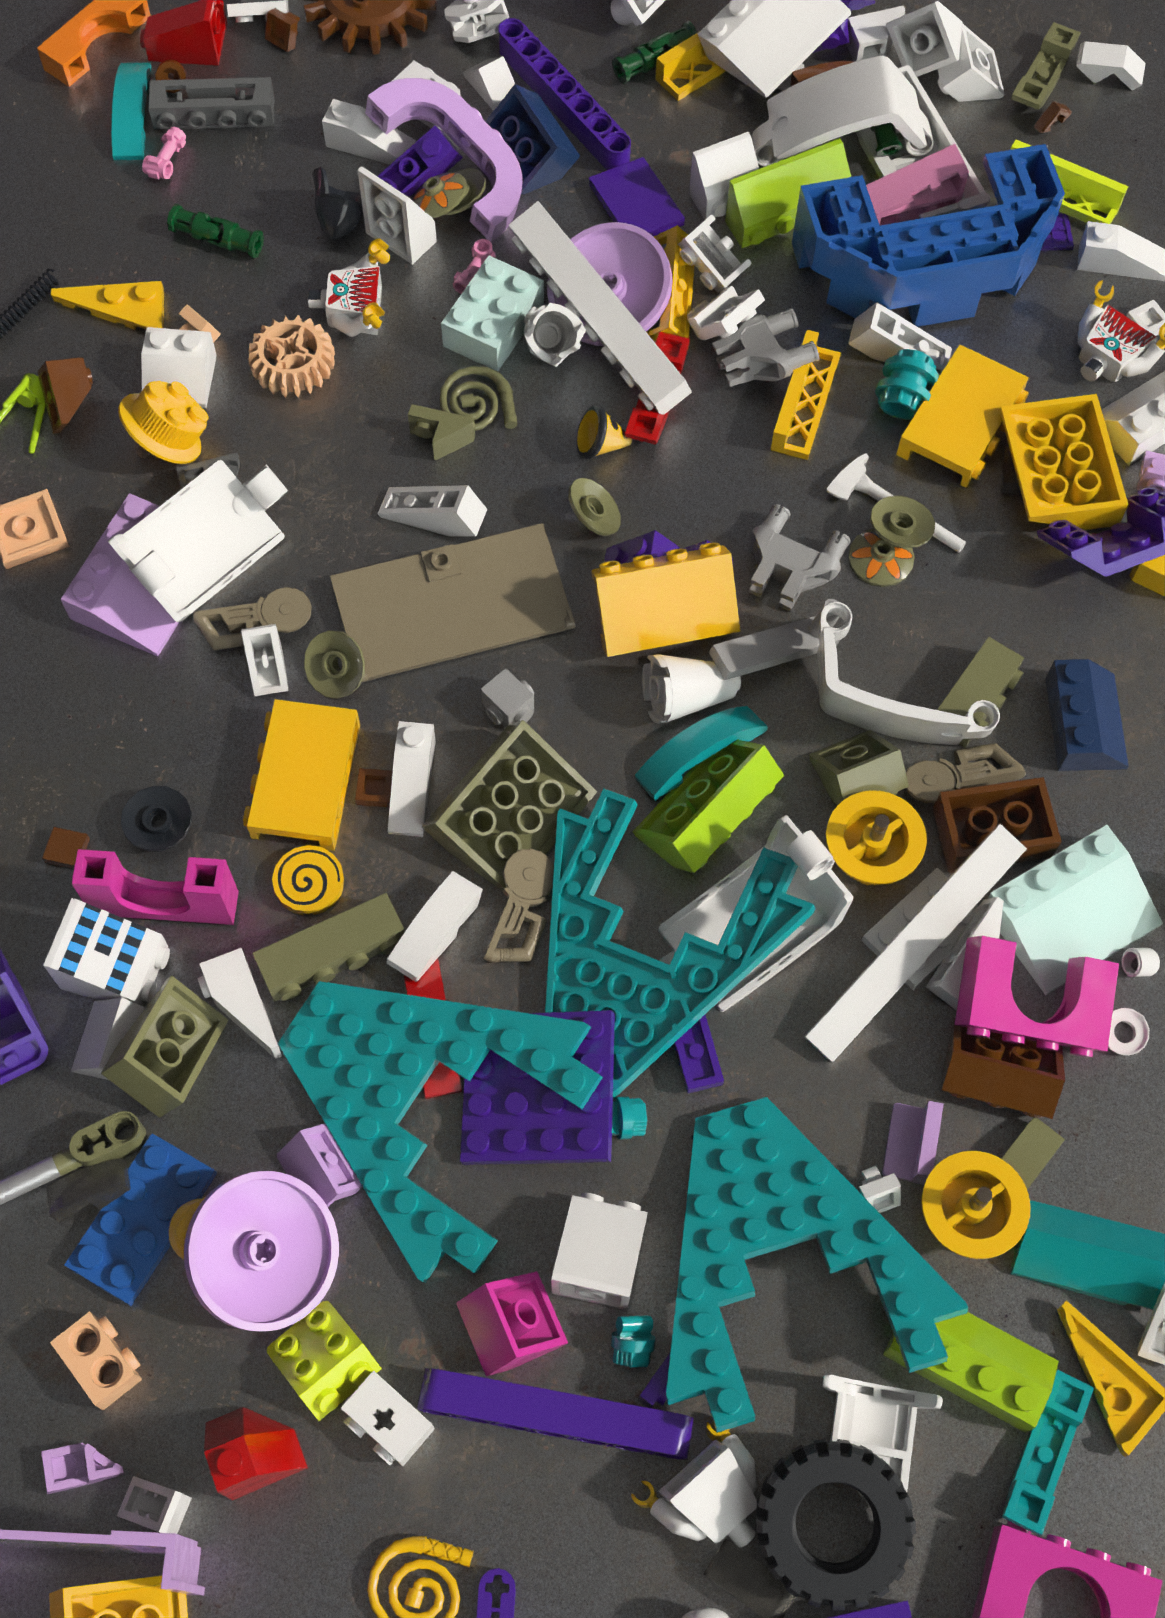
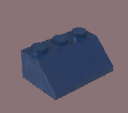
[485,84,580,195]
[1045,659,1129,771]

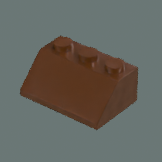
[942,1018,1065,1119]

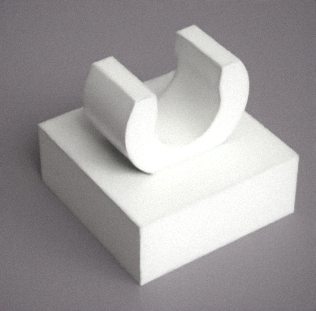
[859,1166,901,1213]

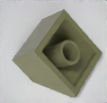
[809,730,909,805]

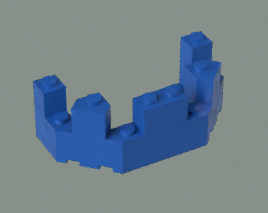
[792,144,1065,327]

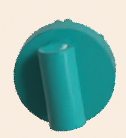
[612,1096,648,1140]
[611,1316,656,1368]

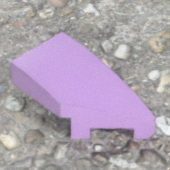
[41,1443,124,1495]

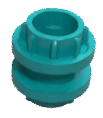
[875,349,939,420]

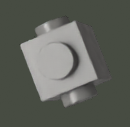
[480,668,535,728]

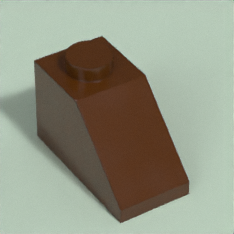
[37,357,93,434]

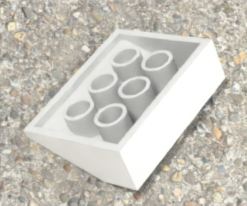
[698,0,851,98]

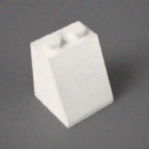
[551,1193,648,1311]

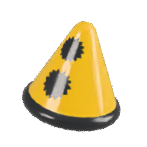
[577,405,632,460]

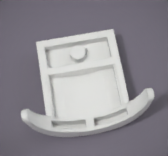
[822,1374,943,1492]

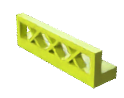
[1010,139,1128,224]

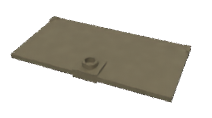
[330,523,576,683]

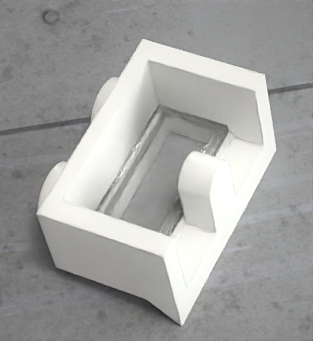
[678,214,752,293]

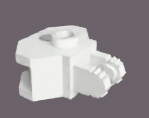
[444,0,510,43]

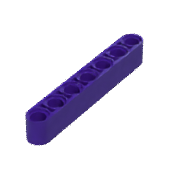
[498,18,631,170]
[417,1368,694,1460]

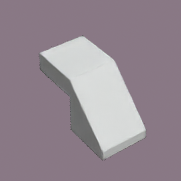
[1076,41,1146,91]

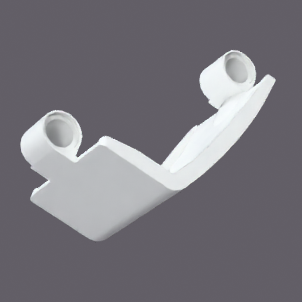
[752,56,933,167]
[108,460,288,622]
[817,602,1000,745]
[658,815,853,1012]

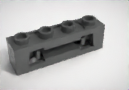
[148,77,275,130]

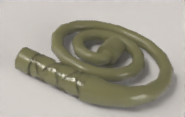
[439,366,518,431]

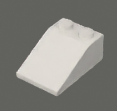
[357,166,437,265]

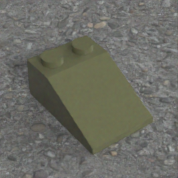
[101,976,228,1118]

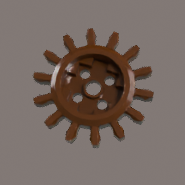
[303,0,437,55]

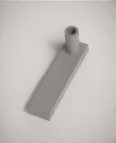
[709,599,840,680]

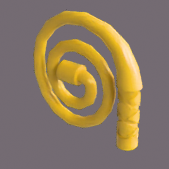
[367,1536,474,1618]

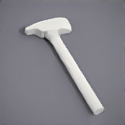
[826,453,966,553]

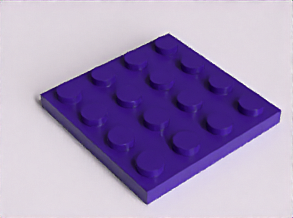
[460,1010,615,1165]

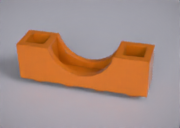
[37,0,151,87]

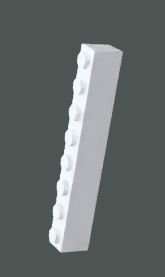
[509,201,692,415]

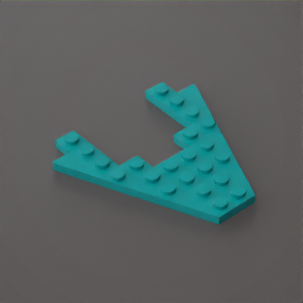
[545,788,816,1100]
[278,981,603,1283]
[666,1097,968,1433]

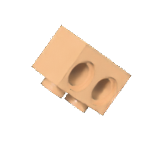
[50,1311,142,1410]

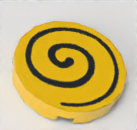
[272,845,344,915]

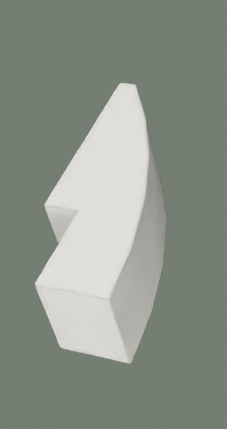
[386,871,483,982]

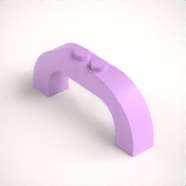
[365,78,523,242]

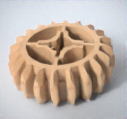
[248,315,335,398]

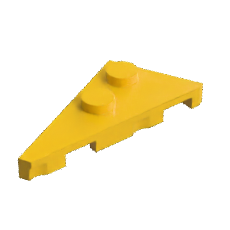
[51,281,164,330]

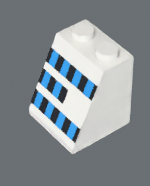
[43,898,170,1007]

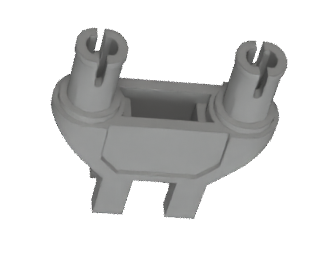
[712,308,820,387]
[749,504,851,611]

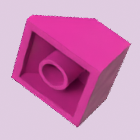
[456,1271,568,1377]

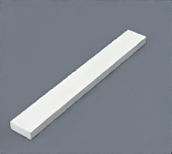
[804,824,1027,1062]

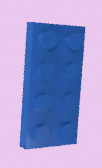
[64,1133,217,1306]

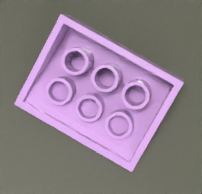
[61,493,179,657]

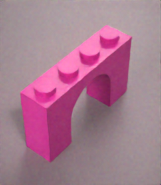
[72,849,239,925]
[955,935,1119,1058]
[972,1521,1163,1618]

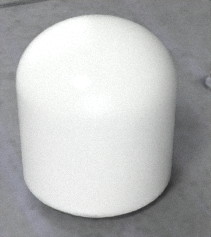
[1121,948,1160,977]

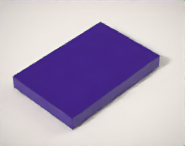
[589,157,685,237]

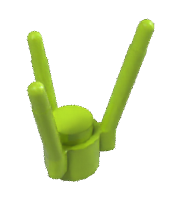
[0,373,46,454]

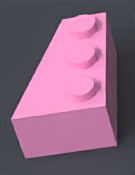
[866,144,969,225]

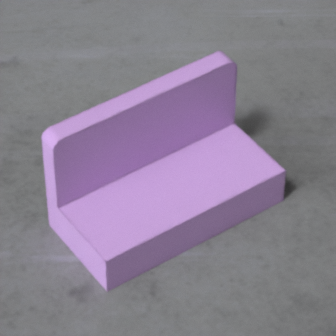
[882,1101,944,1185]
[277,1124,363,1207]

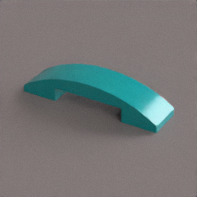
[112,62,152,160]
[635,706,768,800]
[1002,1370,1094,1536]

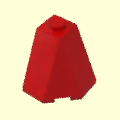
[140,0,227,66]
[204,1407,308,1501]

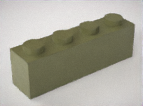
[252,893,405,1002]

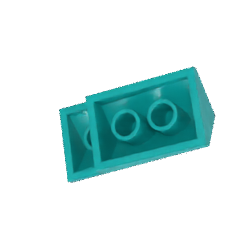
[1010,1200,1165,1310]

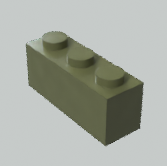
[937,637,1024,748]

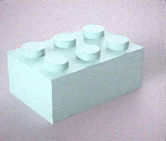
[441,255,544,372]

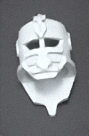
[523,303,586,367]

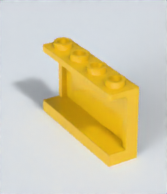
[896,345,1029,488]
[591,543,740,657]
[243,699,360,851]

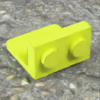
[266,1301,382,1421]

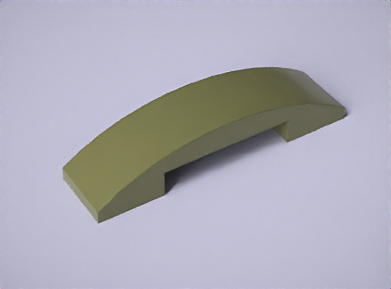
[1011,22,1081,110]

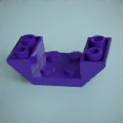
[1037,487,1165,577]

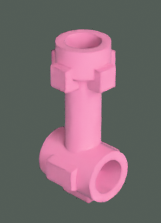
[142,127,186,180]
[453,239,496,294]

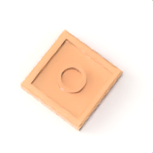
[0,489,70,569]

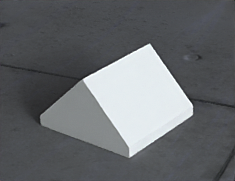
[886,1,962,77]
[71,997,145,1080]

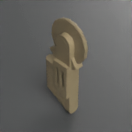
[193,587,312,650]
[906,743,1026,803]
[483,848,554,963]

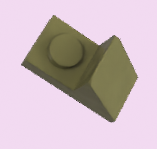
[408,404,475,460]

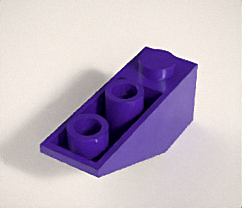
[377,126,463,197]

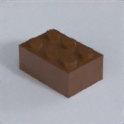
[933,777,1062,873]

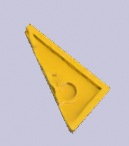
[1057,1300,1165,1457]

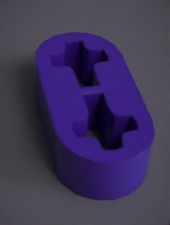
[476,1568,516,1618]

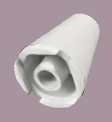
[642,654,741,724]

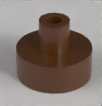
[155,60,186,93]

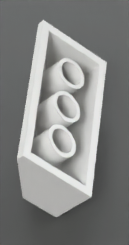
[1102,371,1165,466]

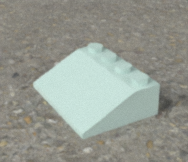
[988,825,1163,995]

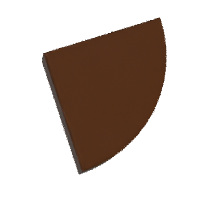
[1034,101,1072,133]

